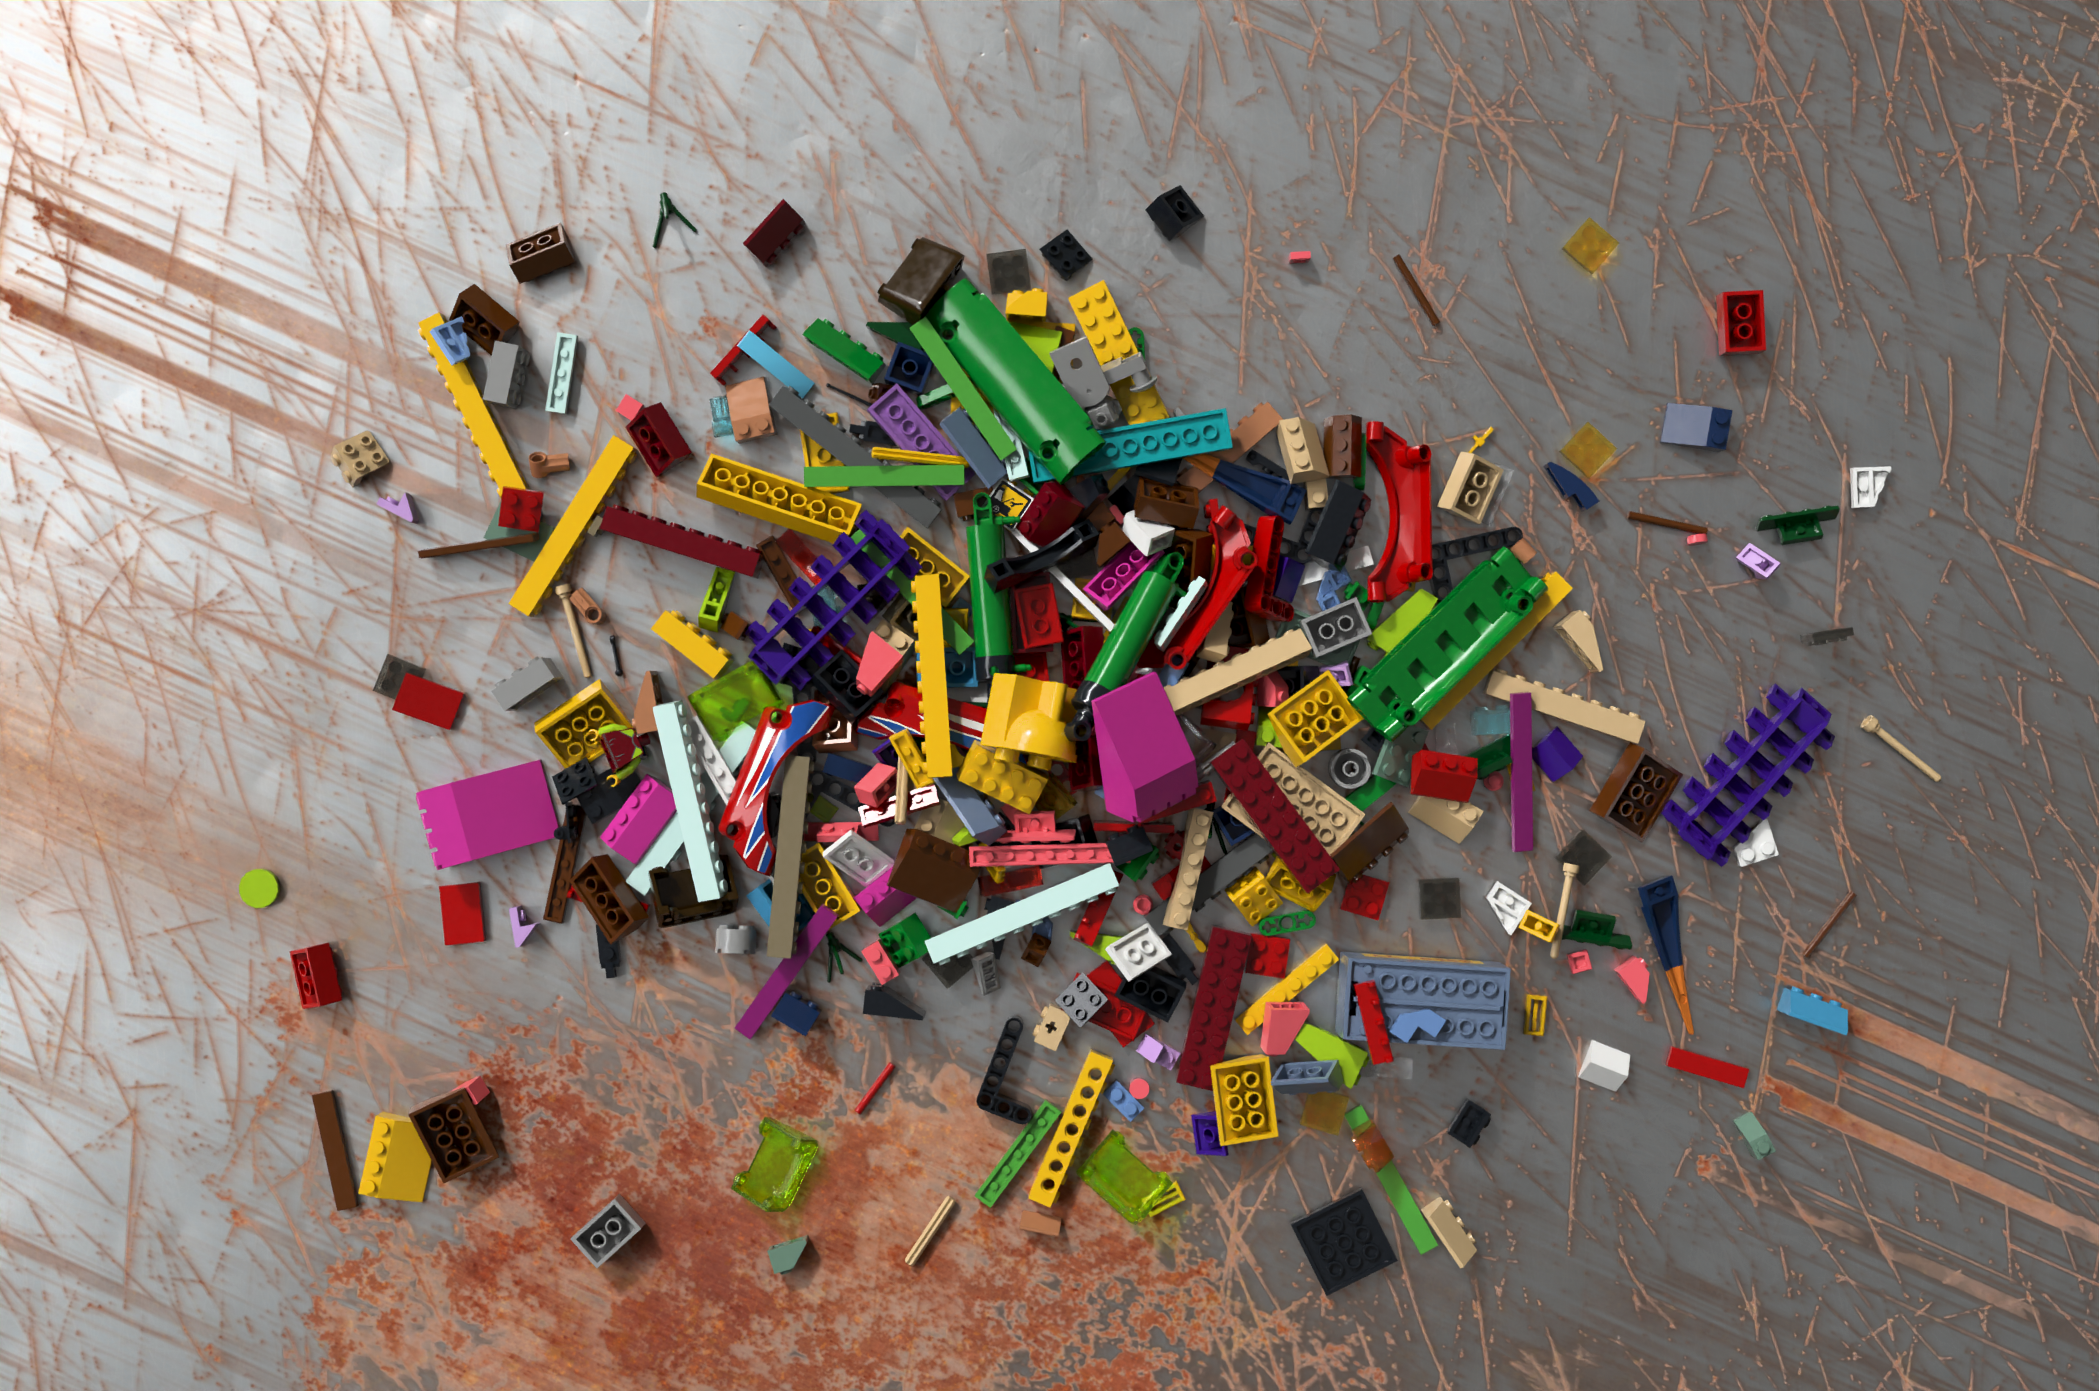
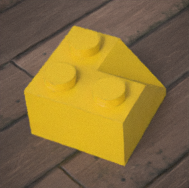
[1005,288,1048,322]

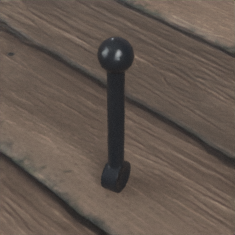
[609,635,623,676]

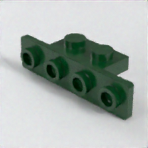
[1756,506,1840,545]
[1465,734,1512,780]
[1562,910,1632,950]

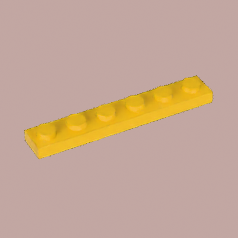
[1234,944,1339,1035]

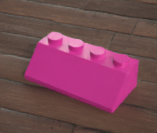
[1083,541,1165,611]
[600,774,677,865]
[854,867,917,927]

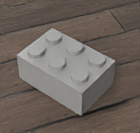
[483,341,530,409]
[1299,597,1372,658]
[491,657,563,711]
[571,1194,646,1268]

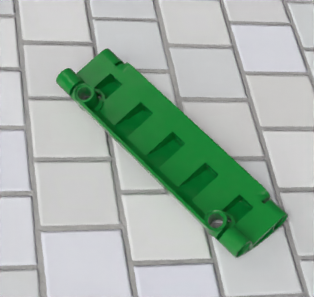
[925,278,1106,485]
[1347,546,1548,743]

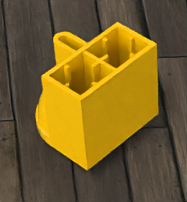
[980,673,1077,771]

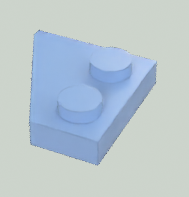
[430,316,470,366]

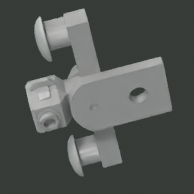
[1049,336,1157,430]

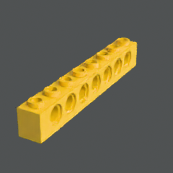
[1028,1049,1115,1208]

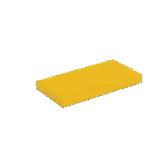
[800,413,850,494]

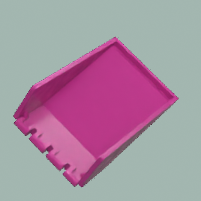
[1091,672,1198,823]
[416,760,560,870]

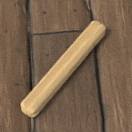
[894,756,909,825]
[905,1196,956,1266]

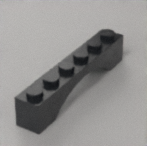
[984,519,1099,594]

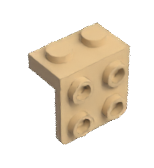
[330,431,389,488]

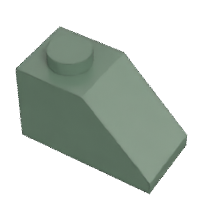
[1733,1111,1776,1160]
[767,1235,809,1275]

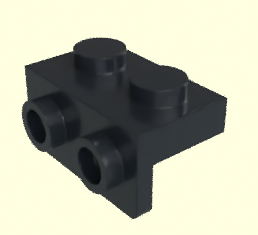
[1446,1098,1491,1148]

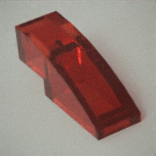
[775,528,822,586]
[977,865,1043,897]

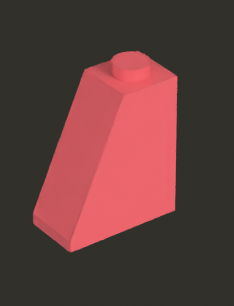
[856,631,903,697]
[1260,1002,1310,1057]

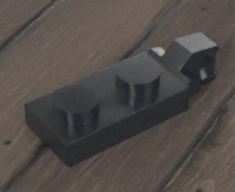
[849,421,897,446]
[1246,449,1289,480]
[596,924,621,979]
[1161,933,1199,985]

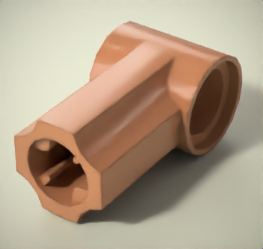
[528,452,570,478]
[1509,538,1537,564]
[569,587,607,625]

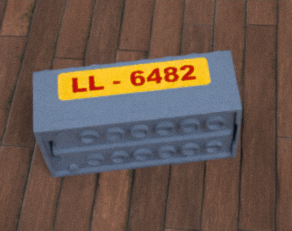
[1335,951,1511,1050]

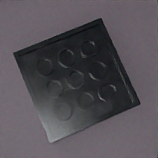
[1290,1188,1398,1296]

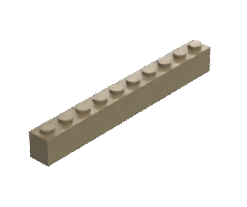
[767,755,814,959]

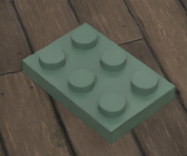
[1372,725,1429,787]

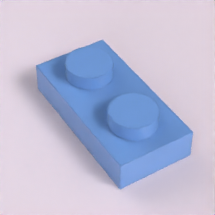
[1103,1079,1144,1122]

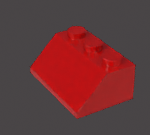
[1411,750,1478,803]
[289,942,342,1009]

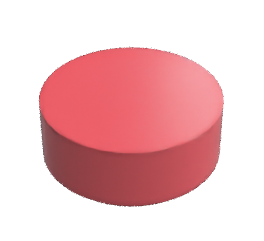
[1686,534,1708,546]
[1129,1078,1149,1099]

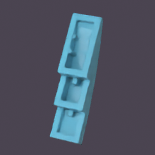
[737,330,815,399]

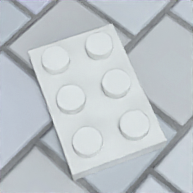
[823,830,894,887]
[1105,922,1172,982]

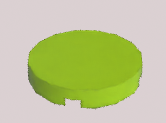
[239,868,280,908]

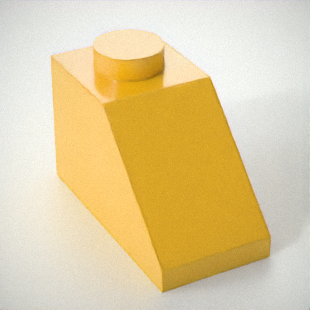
[1518,910,1560,943]

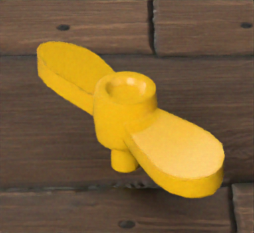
[1468,427,1494,453]
[1185,922,1206,953]

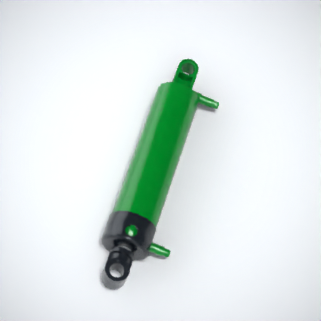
[966,492,1032,705]
[1064,552,1187,742]

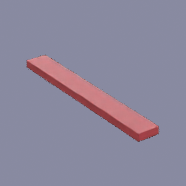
[969,843,1131,867]

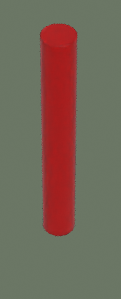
[855,1062,896,1115]

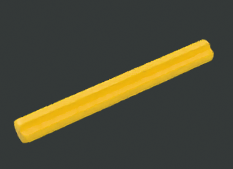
[871,447,969,468]

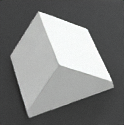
[1578,1040,1630,1092]

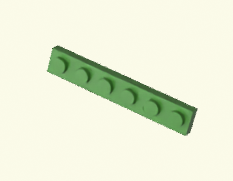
[975,1099,1062,1208]

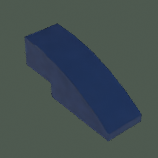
[1543,462,1600,511]
[822,753,874,783]

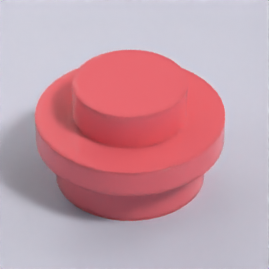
[1483,771,1504,791]
[1133,895,1153,915]

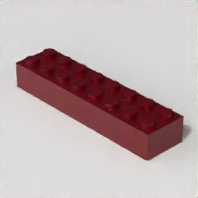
[600,504,764,579]
[1061,626,1104,791]
[1209,739,1340,894]
[1175,924,1252,1091]

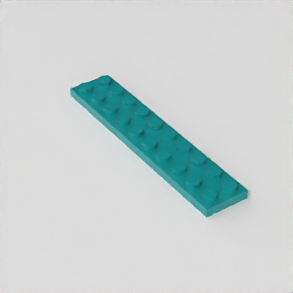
[1028,408,1233,484]

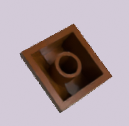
[1097,522,1131,569]

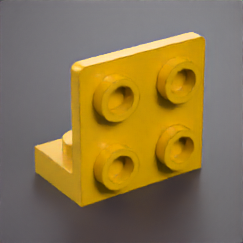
[1224,866,1283,926]

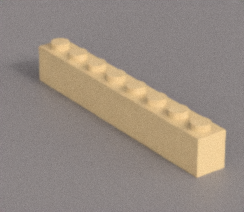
[1163,628,1312,716]
[1482,668,1646,744]

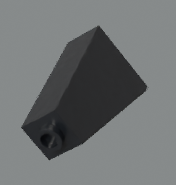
[1068,474,1110,526]

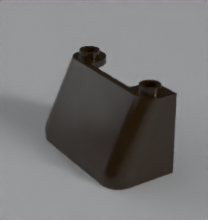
[877,237,965,325]
[648,854,739,928]

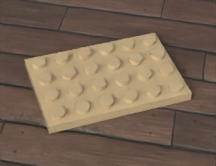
[1221,742,1366,855]

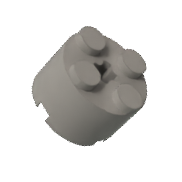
[1328,748,1371,789]
[715,925,757,954]

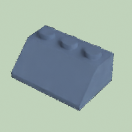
[1271,1060,1343,1095]

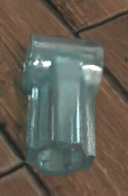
[710,396,734,438]

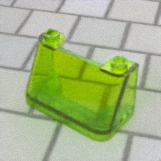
[687,660,785,742]
[731,1117,818,1212]
[1076,1129,1173,1225]

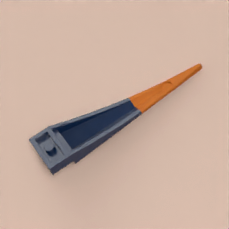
[1183,454,1307,525]
[1638,875,1694,1035]

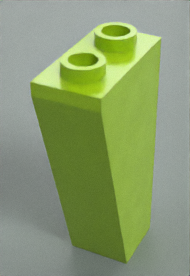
[1364,588,1438,656]
[1295,1021,1370,1089]

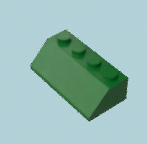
[802,318,886,385]

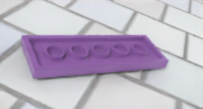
[866,383,975,501]

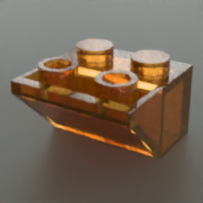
[1351,1118,1394,1173]

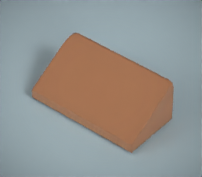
[1019,1210,1061,1237]

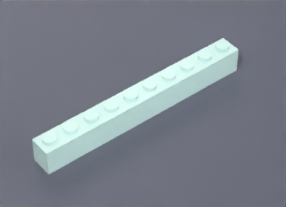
[652,700,728,902]
[625,720,756,896]
[924,863,1120,966]

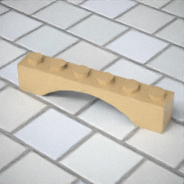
[1163,808,1213,930]

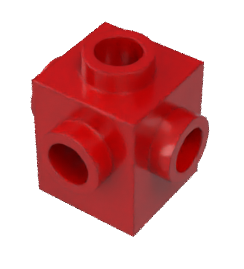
[1164,830,1185,861]

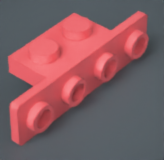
[995,811,1076,844]
[803,822,879,842]

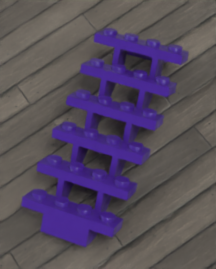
[745,510,922,691]
[1662,683,1835,867]

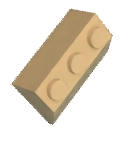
[1276,417,1330,484]
[1437,452,1504,525]
[1408,796,1484,844]
[1421,1197,1477,1269]

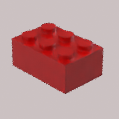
[1716,290,1766,356]

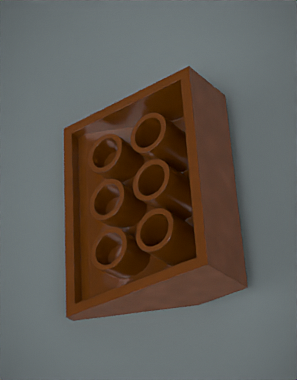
[1589,742,1683,843]
[1330,802,1409,885]
[887,829,981,913]
[408,1087,499,1184]

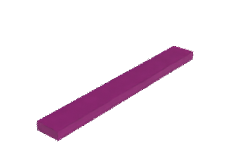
[1510,692,1533,852]
[735,904,839,1039]

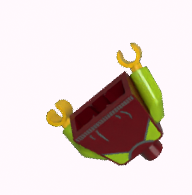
[588,723,651,787]

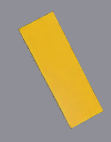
[889,728,935,789]

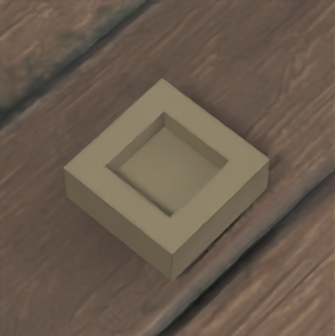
[587,515,604,537]

